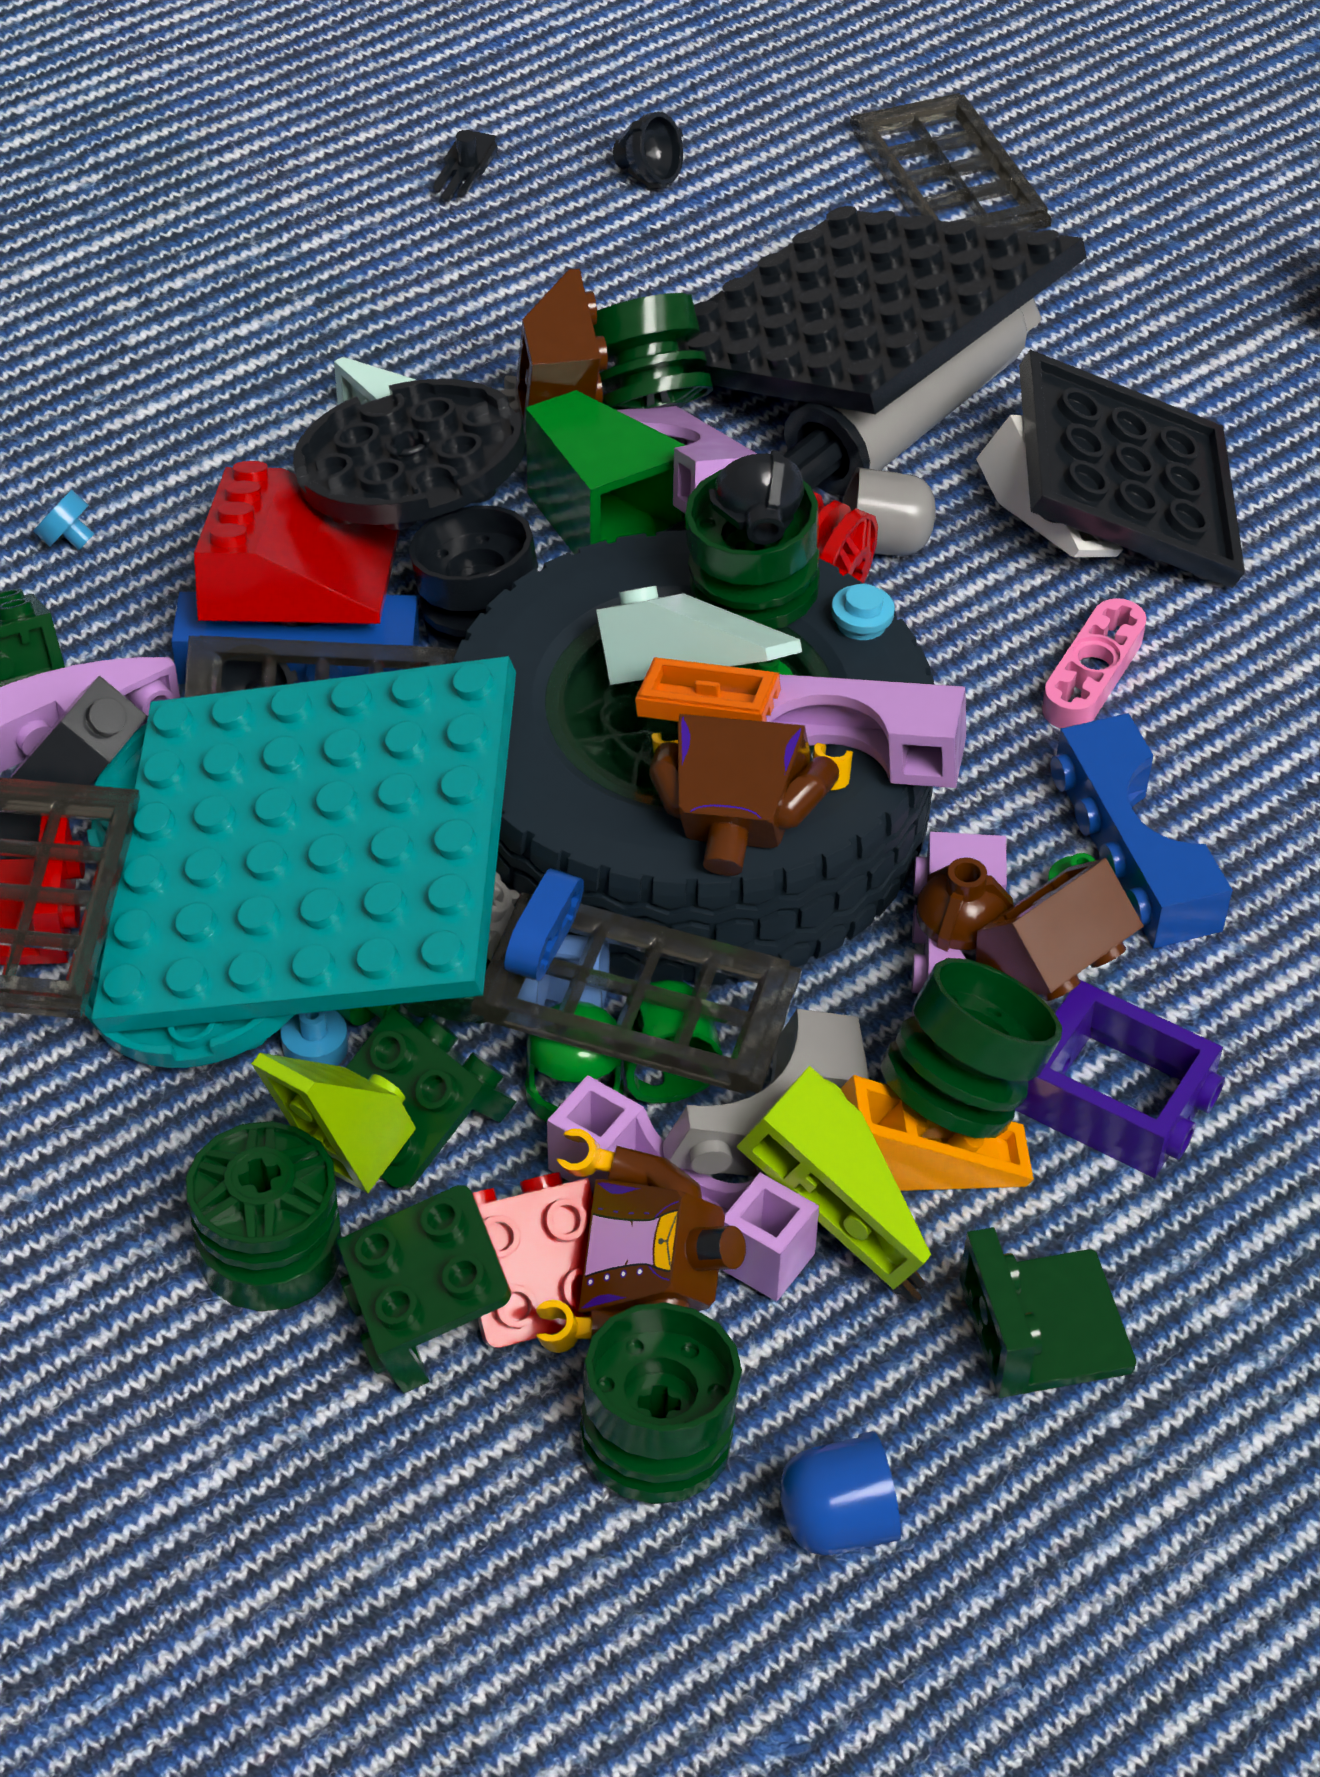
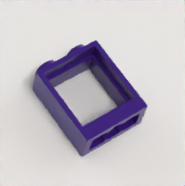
[1015,979,1225,1179]

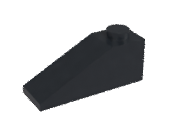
[0,675,148,859]

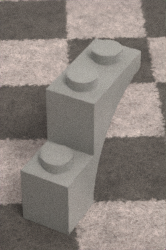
[662,1009,869,1178]

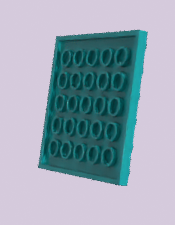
[91,656,516,1033]

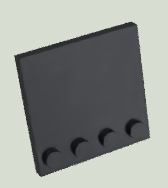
[1019,349,1245,588]

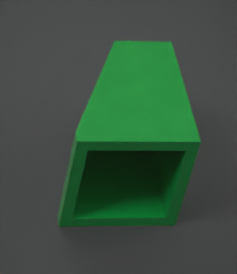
[525,390,685,554]

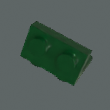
[346,1007,516,1190]
[337,1185,512,1394]

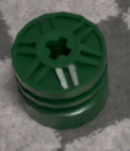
[593,293,713,410]
[685,469,820,629]
[880,958,1062,1138]
[186,1121,342,1312]
[579,1302,742,1504]

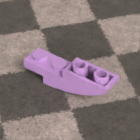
[0,657,180,773]

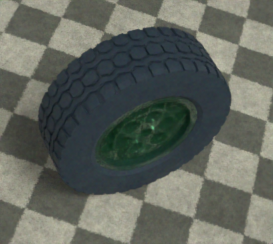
[452,530,935,986]

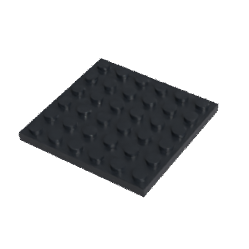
[678,206,1087,415]

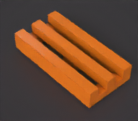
[635,657,781,722]

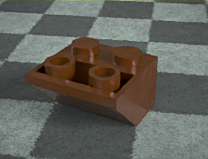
[515,269,608,435]
[976,858,1144,1001]

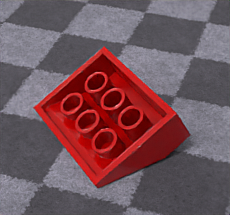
[194,461,399,624]

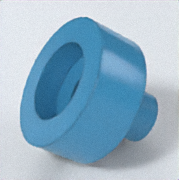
[33,489,94,550]
[280,1010,349,1066]

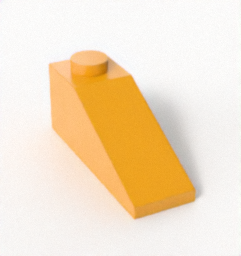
[841,1075,1034,1191]

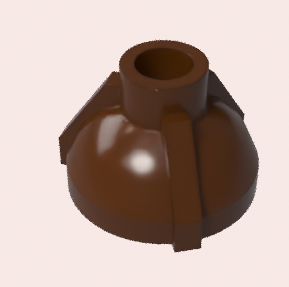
[916,857,1014,952]

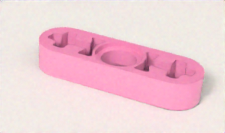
[1042,598,1146,728]

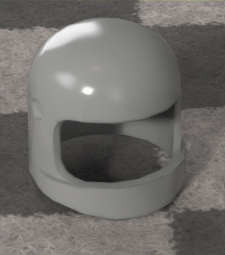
[843,467,936,557]

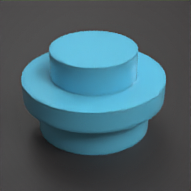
[831,584,895,640]

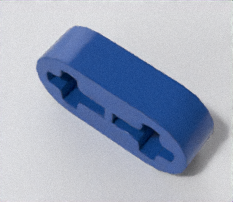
[504,868,584,982]

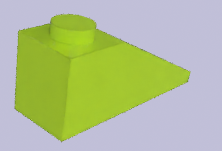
[251,1053,416,1193]
[736,1066,931,1290]

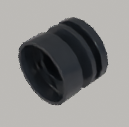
[409,505,538,658]

